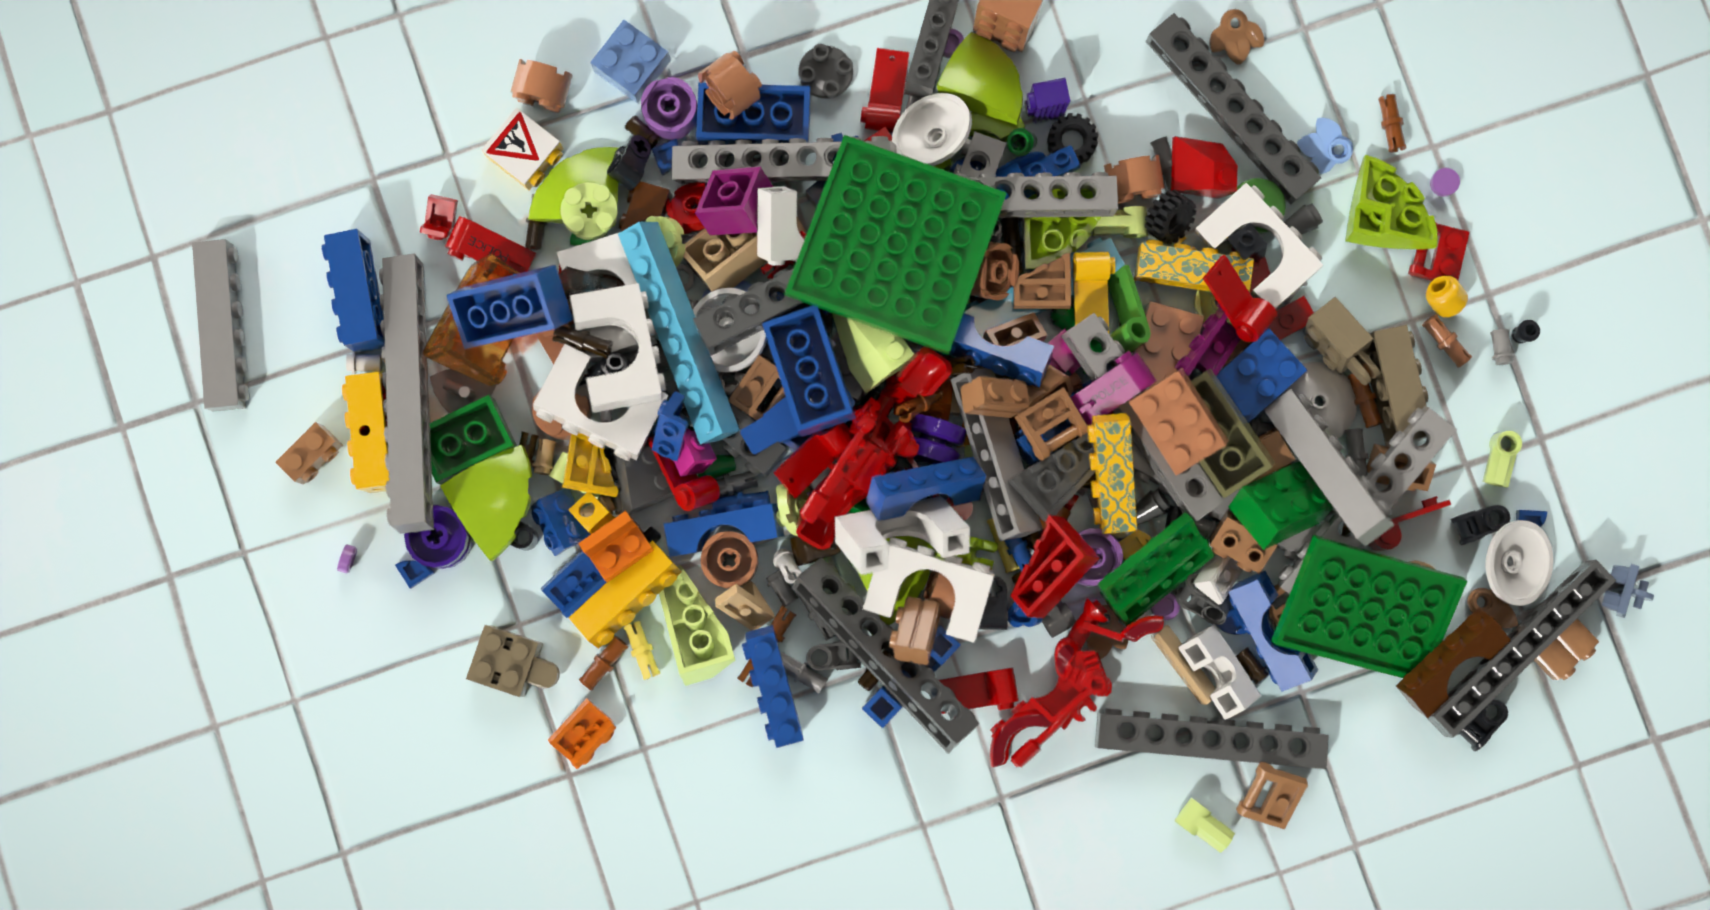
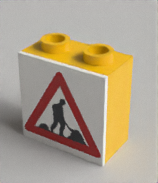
[481,107,564,191]

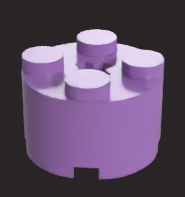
[641,77,698,140]
[1077,528,1123,586]

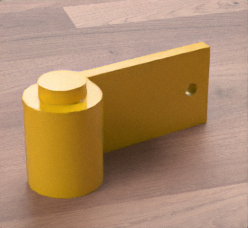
[1073,252,1115,335]

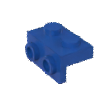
[652,391,688,461]
[531,488,591,556]
[541,550,606,618]

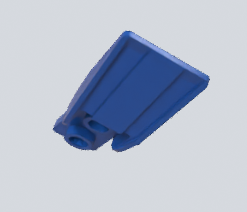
[995,146,1081,200]
[740,388,855,455]

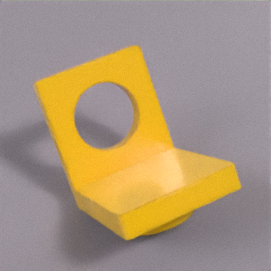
[569,492,615,534]

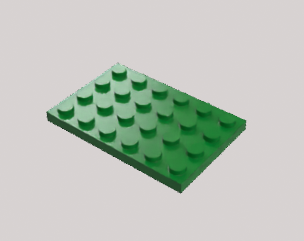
[1271,535,1468,678]

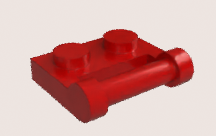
[1408,223,1470,281]

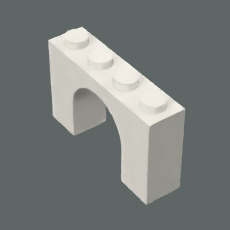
[1194,183,1323,309]
[757,186,804,265]
[557,232,657,363]
[570,283,666,413]
[533,344,668,461]
[835,496,970,575]
[863,537,995,643]

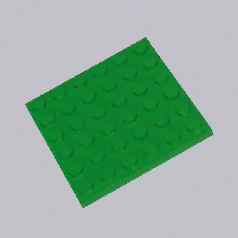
[785,135,1007,354]

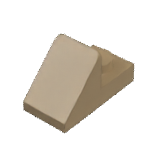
[715,581,775,631]

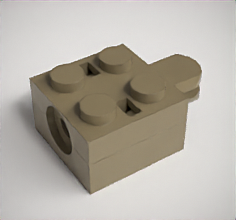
[1303,296,1380,385]
[466,625,560,697]

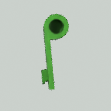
[1108,265,1151,353]

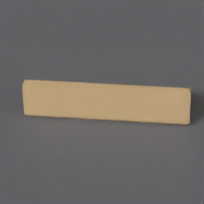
[1151,625,1216,705]

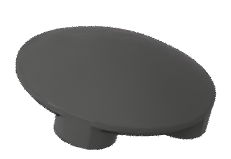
[798,44,853,99]

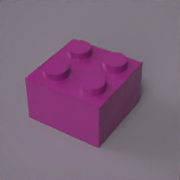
[695,167,773,235]

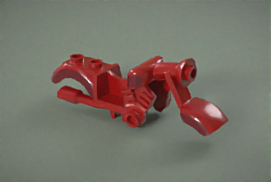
[796,347,952,549]
[990,598,1165,768]

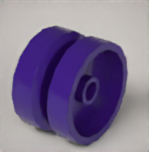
[909,414,967,465]
[404,505,474,569]

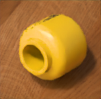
[1426,276,1468,317]

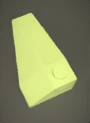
[831,312,914,393]
[659,565,735,686]

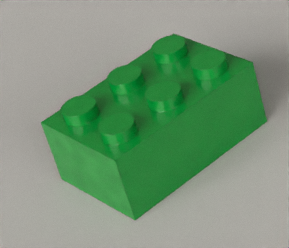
[430,395,517,485]
[1228,461,1333,550]

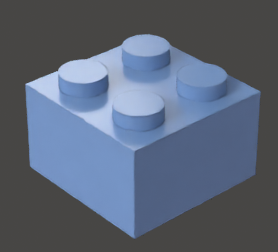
[590,19,671,104]

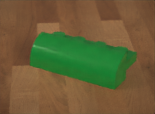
[1097,512,1214,626]

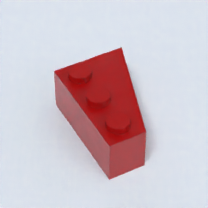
[1010,515,1100,618]

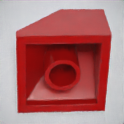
[1171,136,1238,199]

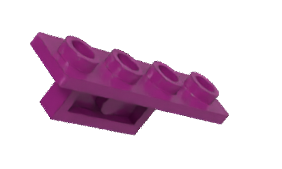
[1175,302,1241,376]

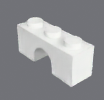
[1178,624,1261,720]

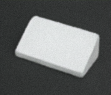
[1194,552,1242,604]

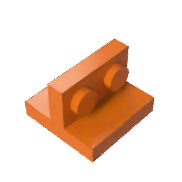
[578,511,654,583]

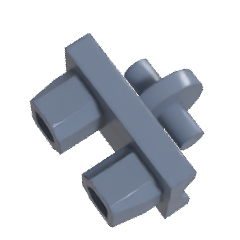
[1602,564,1655,618]

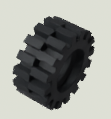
[1047,113,1099,165]
[1145,190,1197,245]

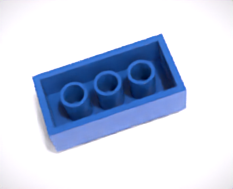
[696,82,811,145]
[321,229,385,353]
[446,265,573,349]
[762,306,856,437]
[1216,328,1307,423]

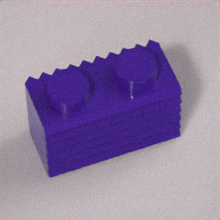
[1024,77,1071,124]

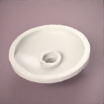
[892,93,972,166]
[693,288,767,373]
[1273,362,1357,439]
[1485,520,1553,606]

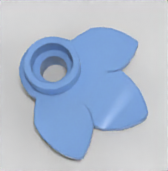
[1297,118,1353,174]

